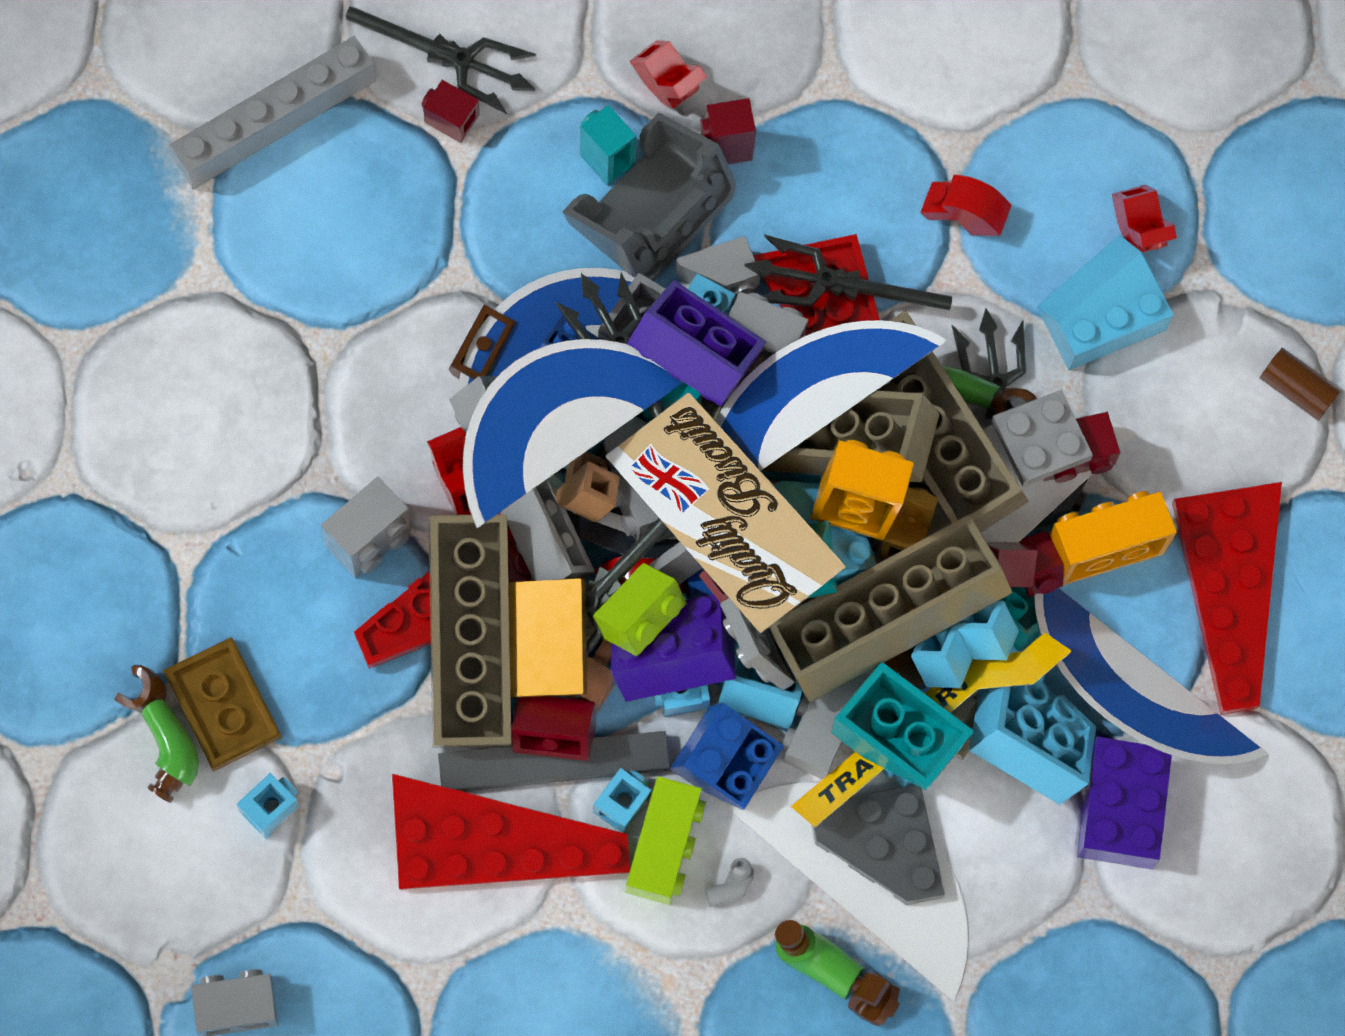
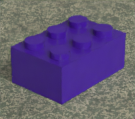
[627,280,766,406]
[612,594,736,702]
[1077,737,1172,869]

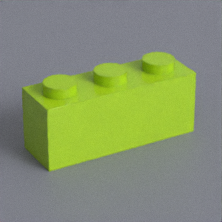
[625,776,706,905]

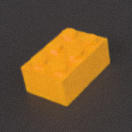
[810,440,914,541]
[1050,491,1177,585]

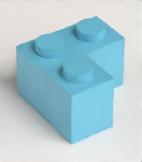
[911,601,1019,688]

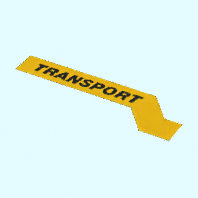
[790,633,1072,827]

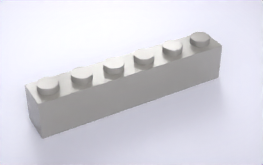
[169,35,376,190]
[449,376,595,581]

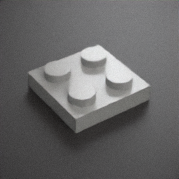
[992,390,1093,487]
[720,598,795,691]

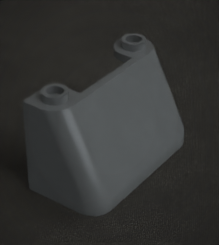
[562,113,736,281]

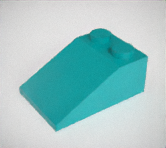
[831,662,974,791]

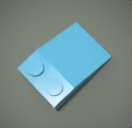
[718,640,802,729]

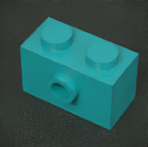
[580,105,637,186]

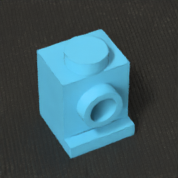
[653,685,710,717]
[593,768,652,833]
[236,773,299,839]

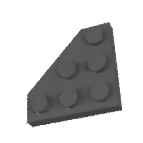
[811,785,945,905]

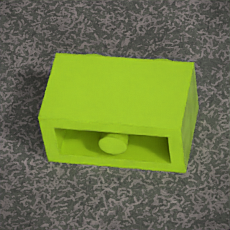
[593,563,687,656]

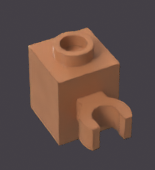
[566,639,616,714]

